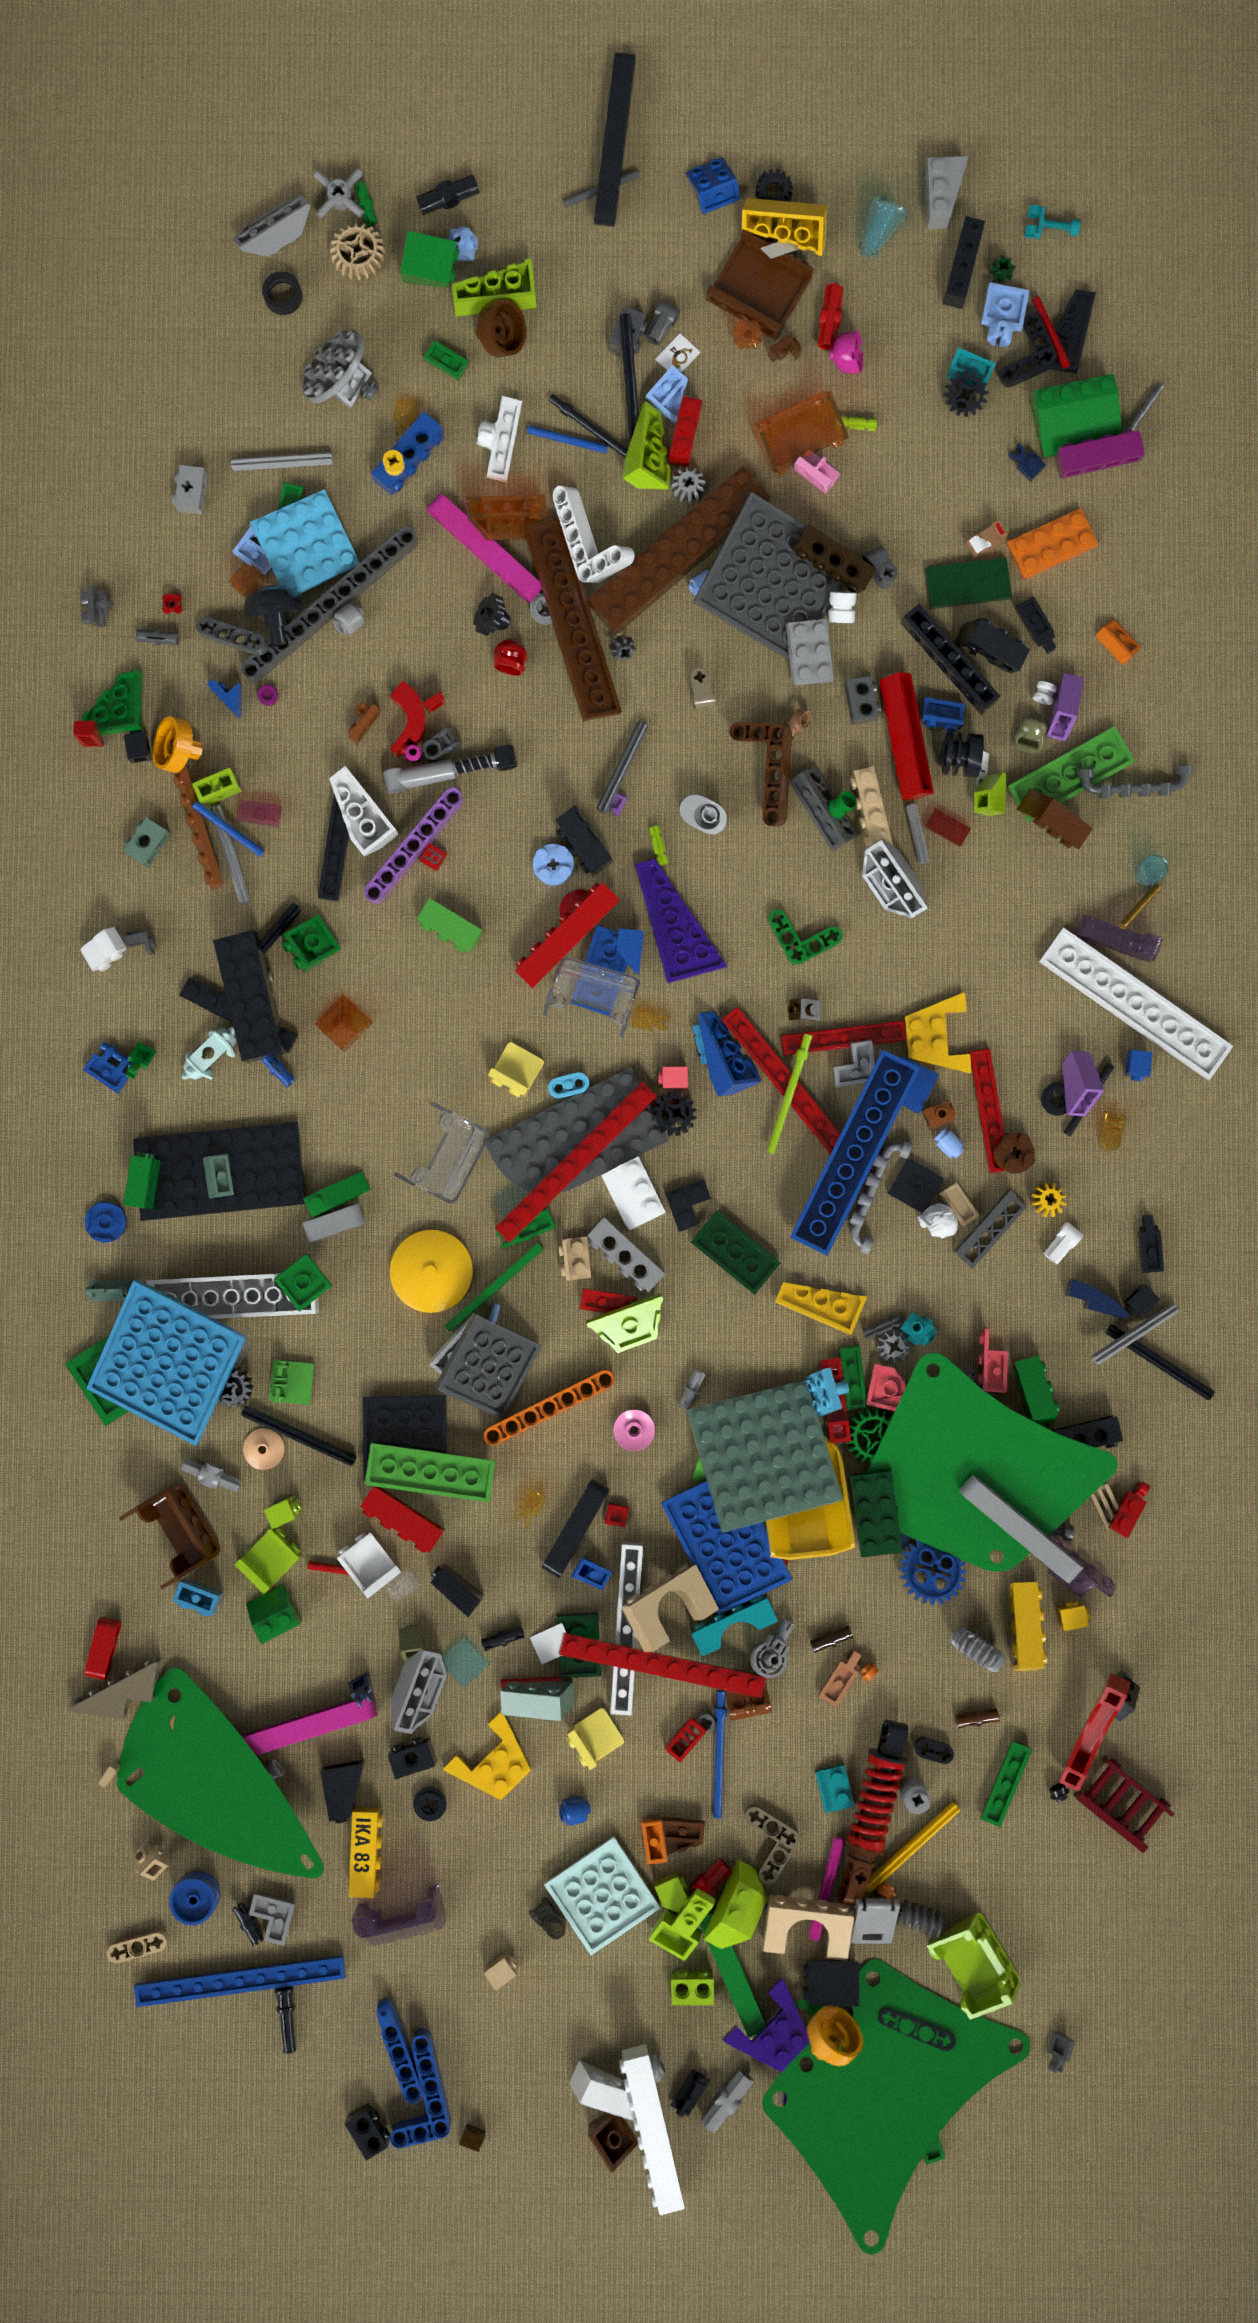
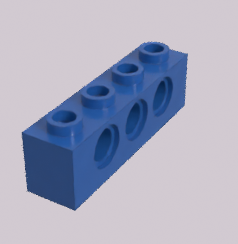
[371,411,444,496]

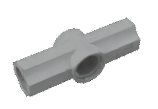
[701,2068,754,2133]

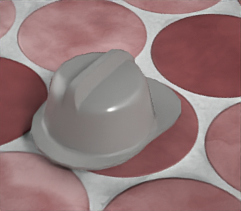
[680,794,727,835]

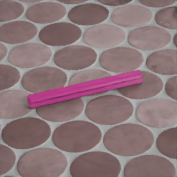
[809,1836,845,1941]

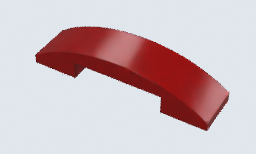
[820,1358,851,1444]

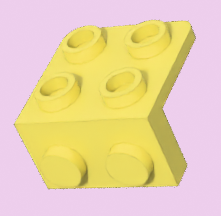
[488,1042,544,1098]
[566,1708,624,1770]

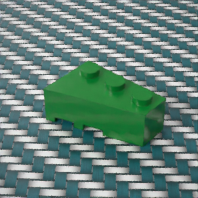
[1013,1356,1060,1427]

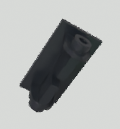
[670,2069,710,2117]

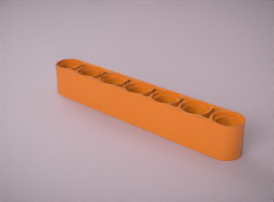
[484,1369,614,1446]

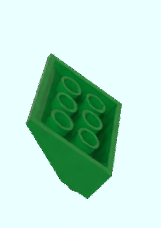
[1030,374,1122,458]

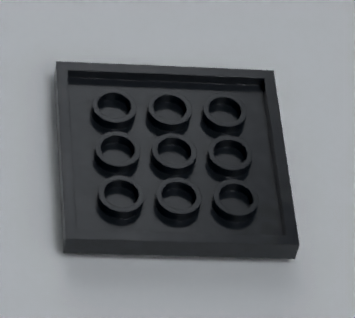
[363,1395,447,1481]

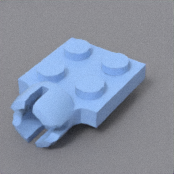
[981,282,1029,347]

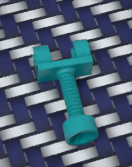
[1024,205,1081,240]

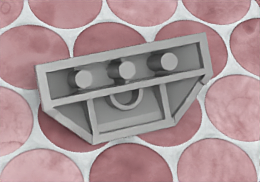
[233,195,310,257]
[862,839,929,919]
[390,1649,447,1734]

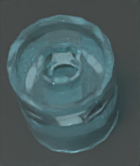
[1135,855,1168,886]

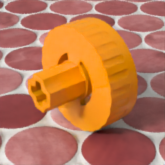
[152,716,203,773]
[807,2006,863,2066]

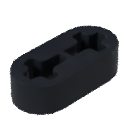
[914,1737,954,1764]

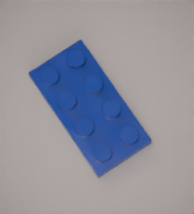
[571,925,627,1017]

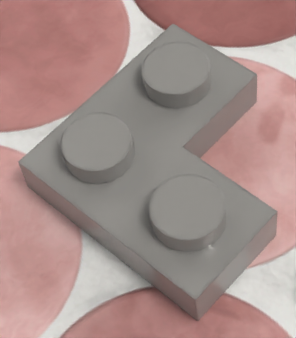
[832,1039,875,1087]
[249,1892,296,1946]

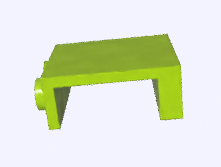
[235,1527,302,1594]

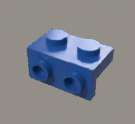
[920,697,966,732]

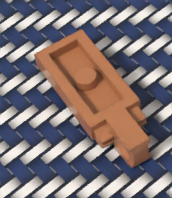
[818,1649,862,1707]

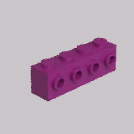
[1056,430,1145,479]

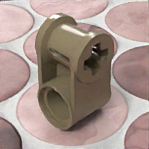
[689,668,715,710]

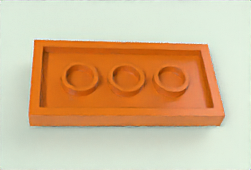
[1006,508,1099,581]

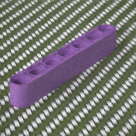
[364,787,463,904]

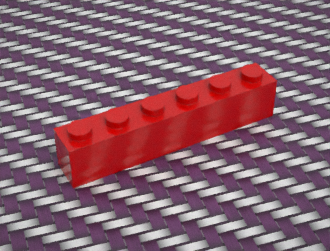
[879,672,934,800]
[515,882,620,989]

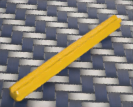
[866,1801,960,1893]

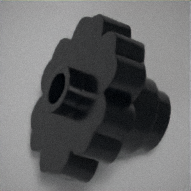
[473,593,511,636]

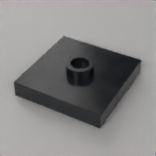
[887,1158,944,1214]

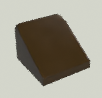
[459,2124,486,2152]

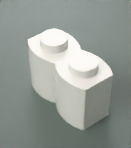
[80,927,126,972]

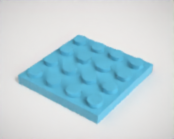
[250,489,360,594]

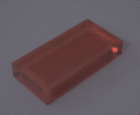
[925,808,971,847]

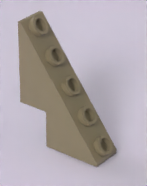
[68,1657,162,1720]

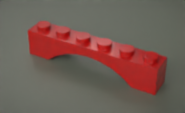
[1059,1673,1131,1792]

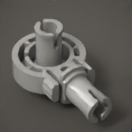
[750,1619,795,1678]

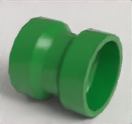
[828,791,857,819]

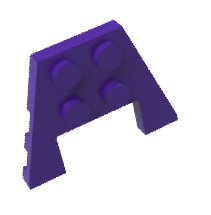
[722,1978,810,2072]

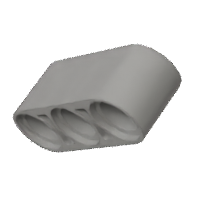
[302,1204,366,1243]

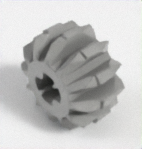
[671,466,706,504]

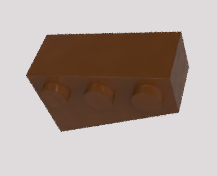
[1016,789,1093,849]

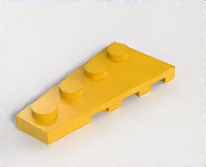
[775,1282,867,1335]

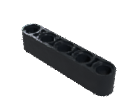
[541,1479,610,1578]

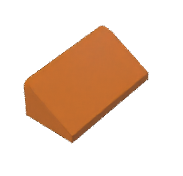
[1096,618,1141,665]
[641,1818,668,1864]

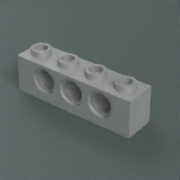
[588,1218,665,1292]

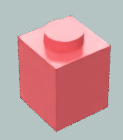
[658,1067,688,1089]

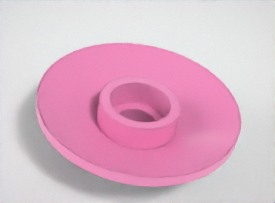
[613,1410,655,1451]

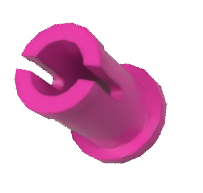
[405,744,422,764]

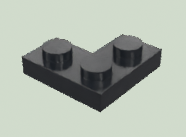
[665,1180,711,1232]

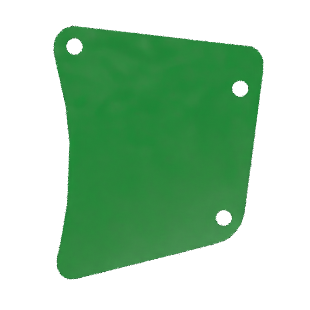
[867,1353,1118,1572]

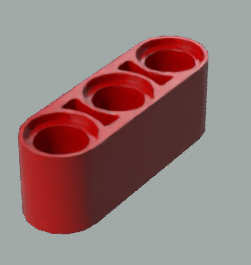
[85,1616,122,1681]

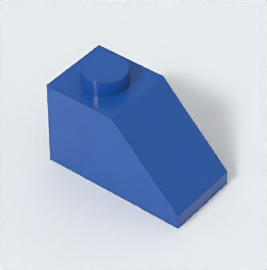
[613,928,644,975]

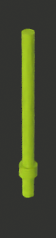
[767,1034,812,1155]

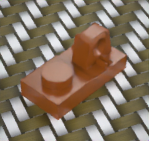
[348,702,381,745]

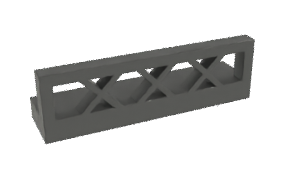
[790,766,859,851]
[954,1190,1027,1269]

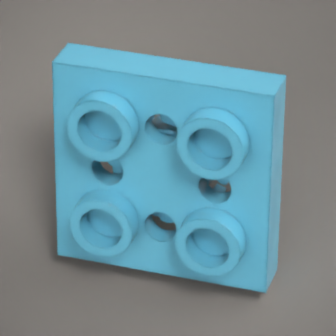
[806,1368,849,1417]

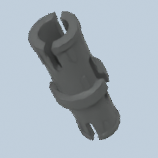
[136,629,180,646]

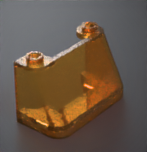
[750,390,849,475]

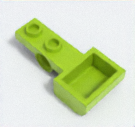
[648,1888,716,1961]

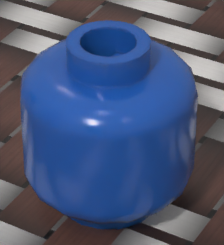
[558,1795,591,1826]

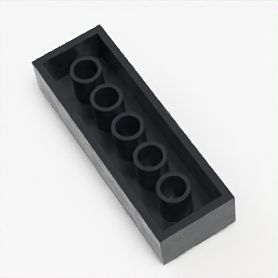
[213,930,287,1063]

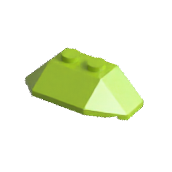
[702,1859,768,1949]

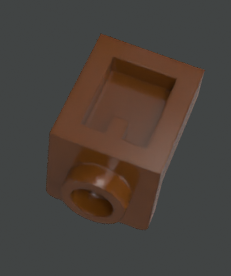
[768,334,801,362]

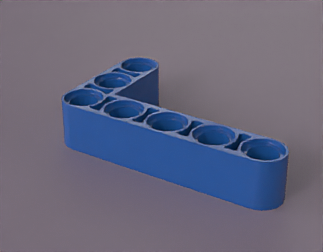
[390,2028,452,2148]

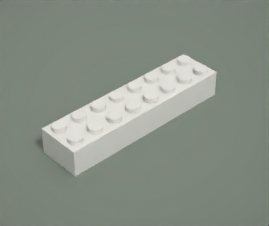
[147,1274,319,1319]

